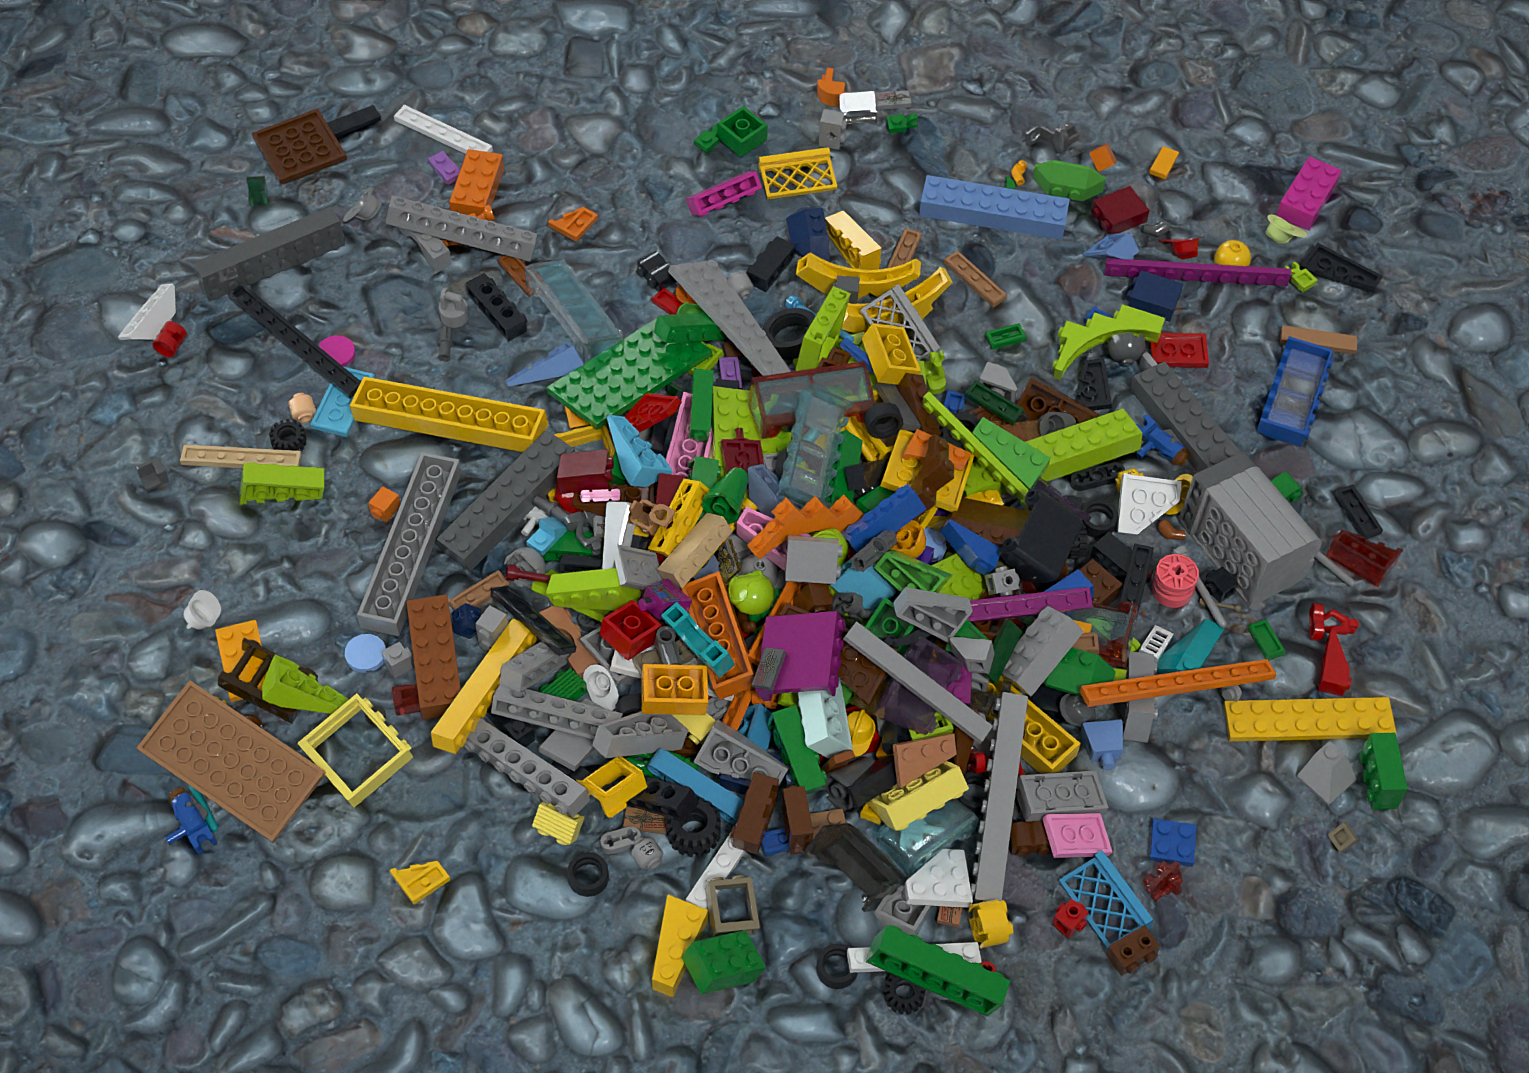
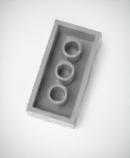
[1001,606,1084,696]

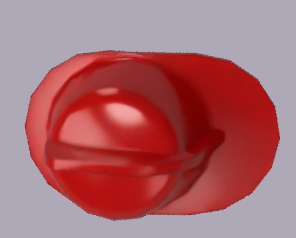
[1159,237,1203,259]

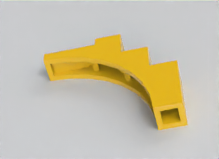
[796,252,921,300]
[842,267,953,333]

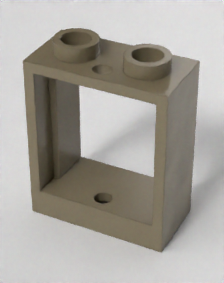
[705,875,760,937]

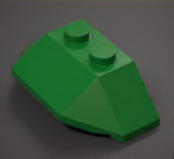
[1043,647,1116,697]

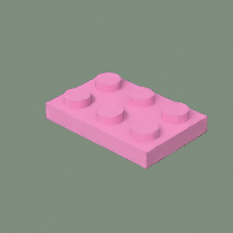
[1042,813,1113,858]

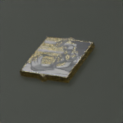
[714,539,741,584]

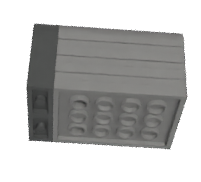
[1178,452,1322,608]

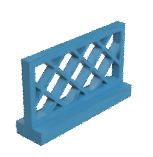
[1059,850,1153,950]

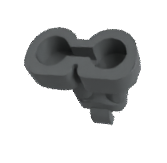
[564,511,604,556]
[831,592,876,622]

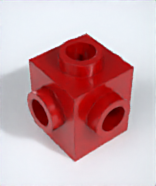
[1052,898,1089,939]

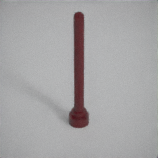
[505,564,551,583]

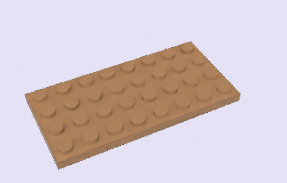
[136,680,326,843]

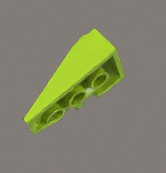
[262,654,349,714]

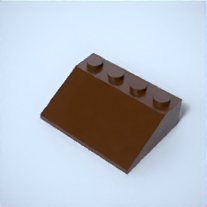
[945,497,1031,558]

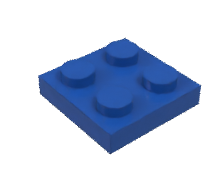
[1150,818,1196,867]

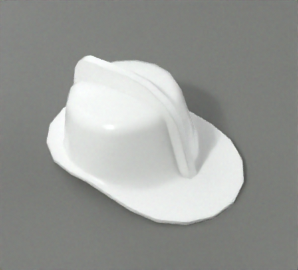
[183,590,221,630]
[583,664,619,711]

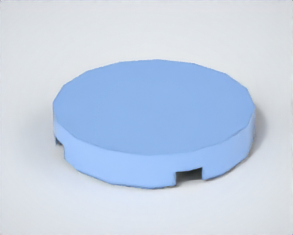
[345,634,386,673]

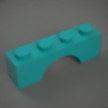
[661,602,735,678]

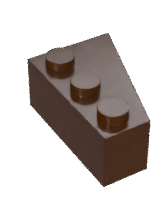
[730,772,779,855]

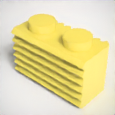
[532,802,584,845]

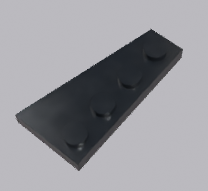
[1300,243,1383,292]

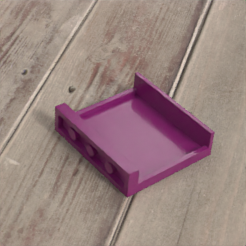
[756,611,846,701]

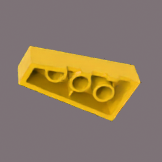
[825,211,881,270]

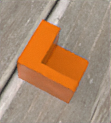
[1089,143,1117,172]

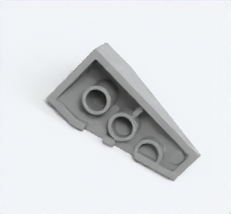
[694,720,789,784]

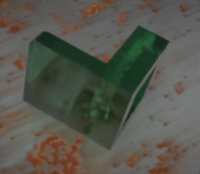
[246,176,268,205]

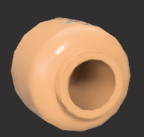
[288,393,316,423]

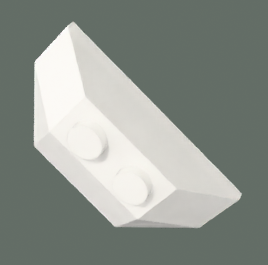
[118,283,176,340]

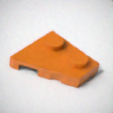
[548,207,598,242]

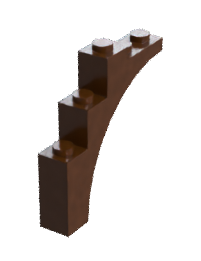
[911,434,954,522]

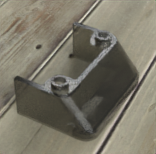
[804,823,908,912]

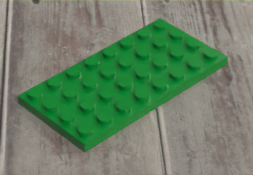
[547,318,713,430]

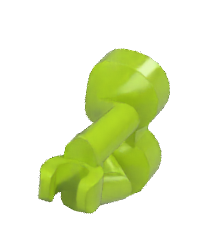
[924,350,946,395]

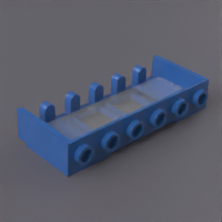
[1256,336,1334,447]

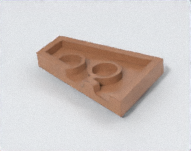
[893,732,957,788]

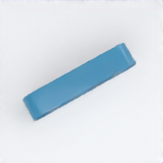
[647,748,744,824]

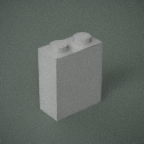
[785,535,842,584]

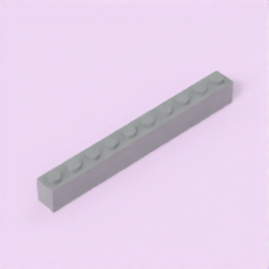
[970,692,1028,904]

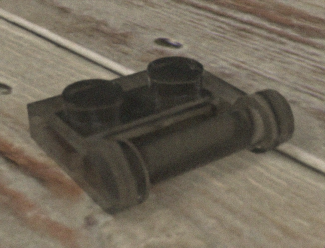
[838,91,877,124]

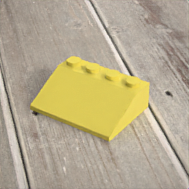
[867,761,969,831]

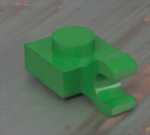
[886,113,918,134]
[694,124,719,153]

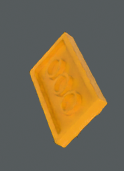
[215,620,268,702]

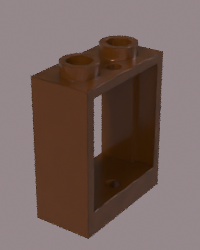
[781,785,813,855]

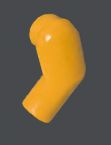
[1011,160,1027,186]

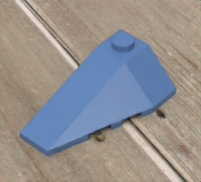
[505,341,584,387]

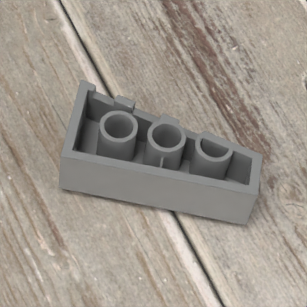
[1123,651,1158,743]
[592,711,688,758]

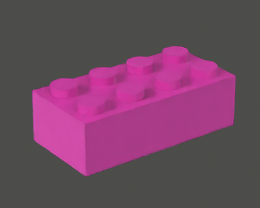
[1276,156,1342,231]

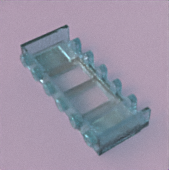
[778,384,853,508]

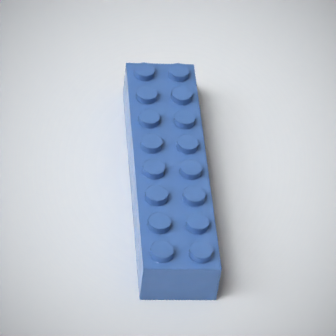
[919,175,1070,240]

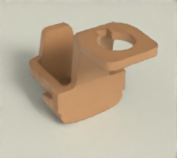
[629,500,675,535]

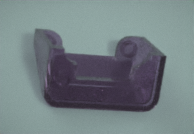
[873,636,964,735]

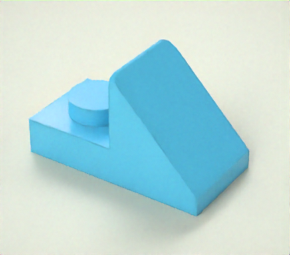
[526,517,567,556]

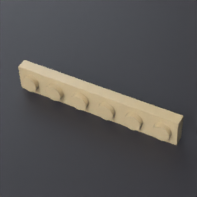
[180,445,302,468]

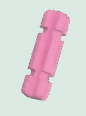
[580,489,620,502]

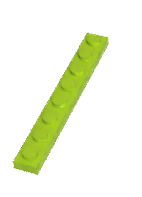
[922,392,1033,511]

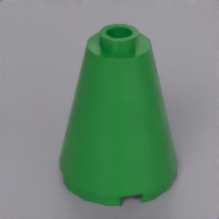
[702,468,748,524]

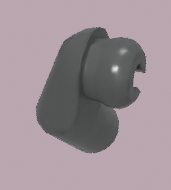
[1143,221,1170,237]

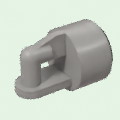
[439,287,469,328]

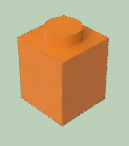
[368,486,401,523]

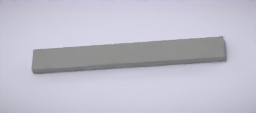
[843,621,993,744]

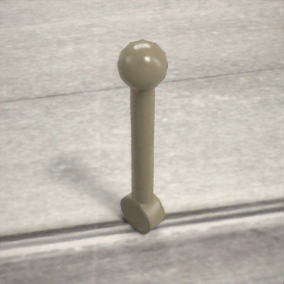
[1199,598,1242,612]

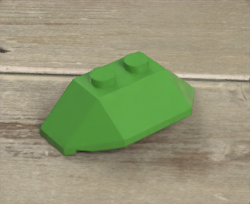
[1033,160,1106,202]

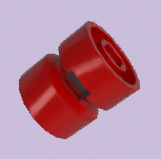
[152,321,187,357]

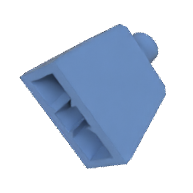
[1080,720,1123,770]

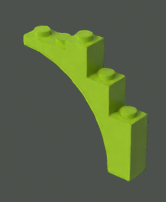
[1052,304,1165,380]

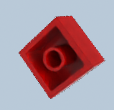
[599,600,662,661]

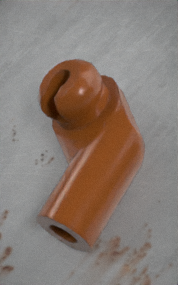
[1158,519,1185,540]

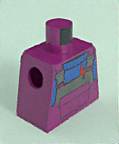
[638,579,692,619]

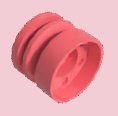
[1151,554,1199,608]

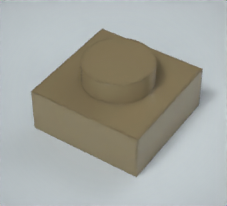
[1328,822,1359,853]

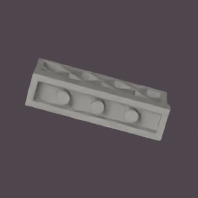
[859,284,940,361]

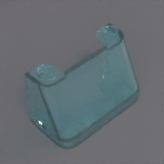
[876,799,979,879]

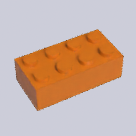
[449,149,504,216]

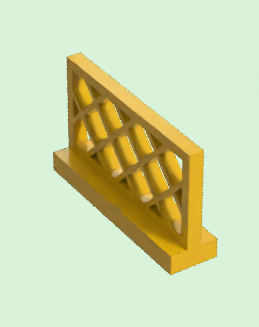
[758,147,837,200]

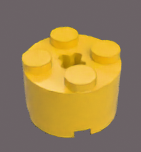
[969,899,1014,949]

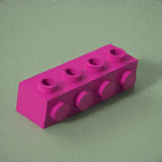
[685,171,762,217]

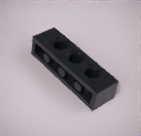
[466,273,528,342]
[620,776,699,822]

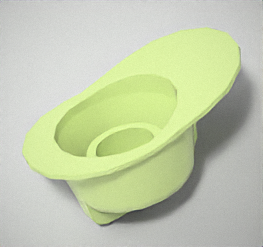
[1266,214,1307,244]

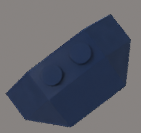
[786,206,830,262]

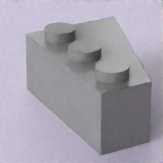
[893,587,973,643]

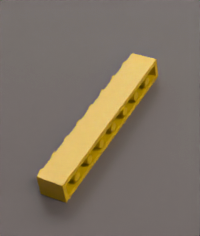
[431,619,537,754]

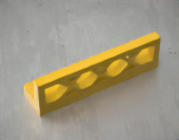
[648,479,710,557]

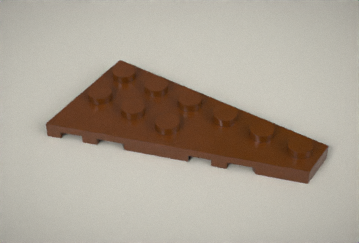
[779,602,899,707]

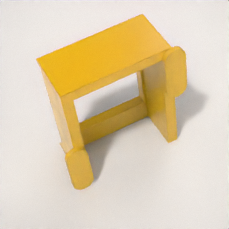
[576,757,647,818]

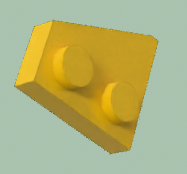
[389,861,450,905]

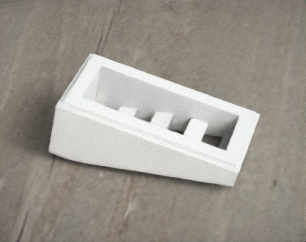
[1139,625,1174,663]

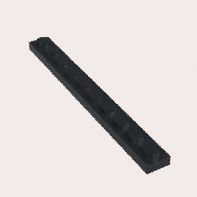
[227,283,361,399]

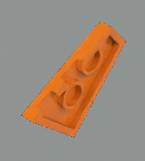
[902,429,971,471]

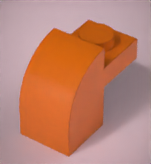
[817,68,845,107]

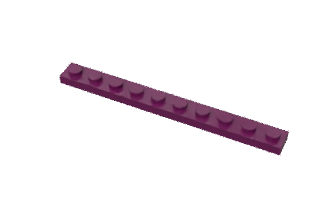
[1104,258,1291,286]

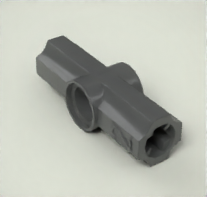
[851,529,897,572]

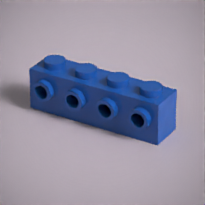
[842,484,926,554]

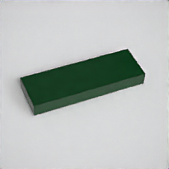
[964,380,1024,426]
[981,620,1023,684]

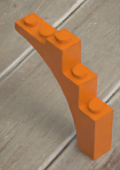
[747,495,864,559]

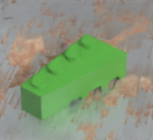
[972,417,1051,490]

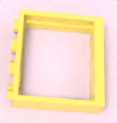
[297,693,413,808]

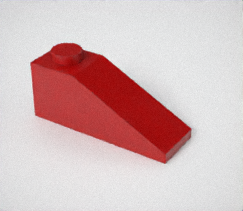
[1318,629,1352,697]

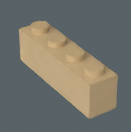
[657,513,732,588]

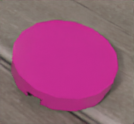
[318,335,356,367]

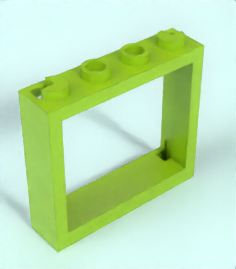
[794,286,851,389]

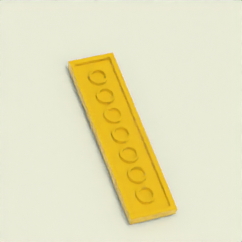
[1223,697,1397,742]

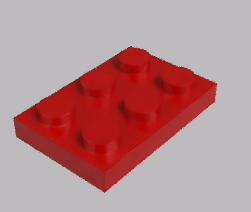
[1149,333,1209,368]

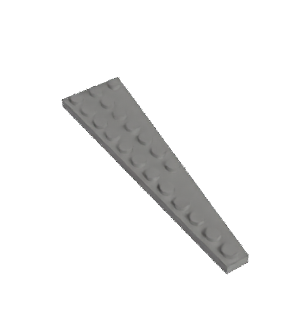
[668,260,807,397]

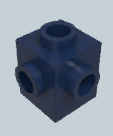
[452,603,482,639]

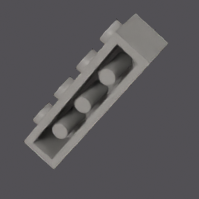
[500,641,571,693]

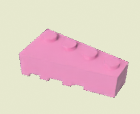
[737,507,812,583]

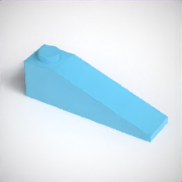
[607,415,673,487]

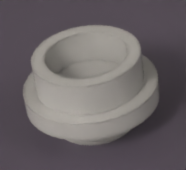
[1222,685,1242,702]

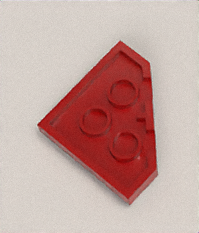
[609,393,682,437]

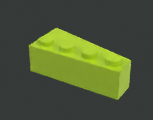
[240,462,324,505]
[546,568,641,611]

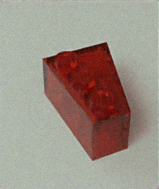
[1326,530,1404,587]

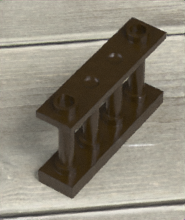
[218,638,318,724]

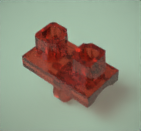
[1143,861,1183,902]

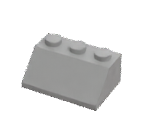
[580,626,639,685]

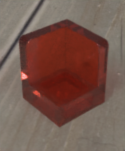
[392,684,421,716]

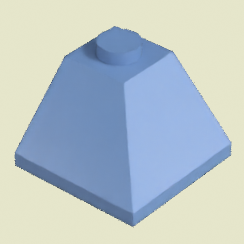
[1083,232,1139,260]

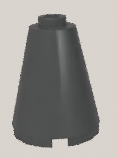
[823,757,876,811]

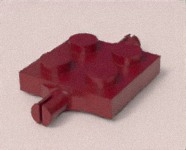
[720,427,764,489]

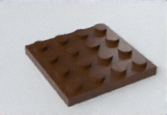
[252,108,347,185]

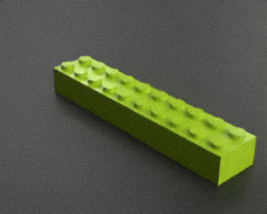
[961,408,1142,499]

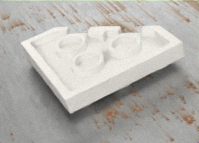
[1116,474,1182,536]
[904,849,973,908]

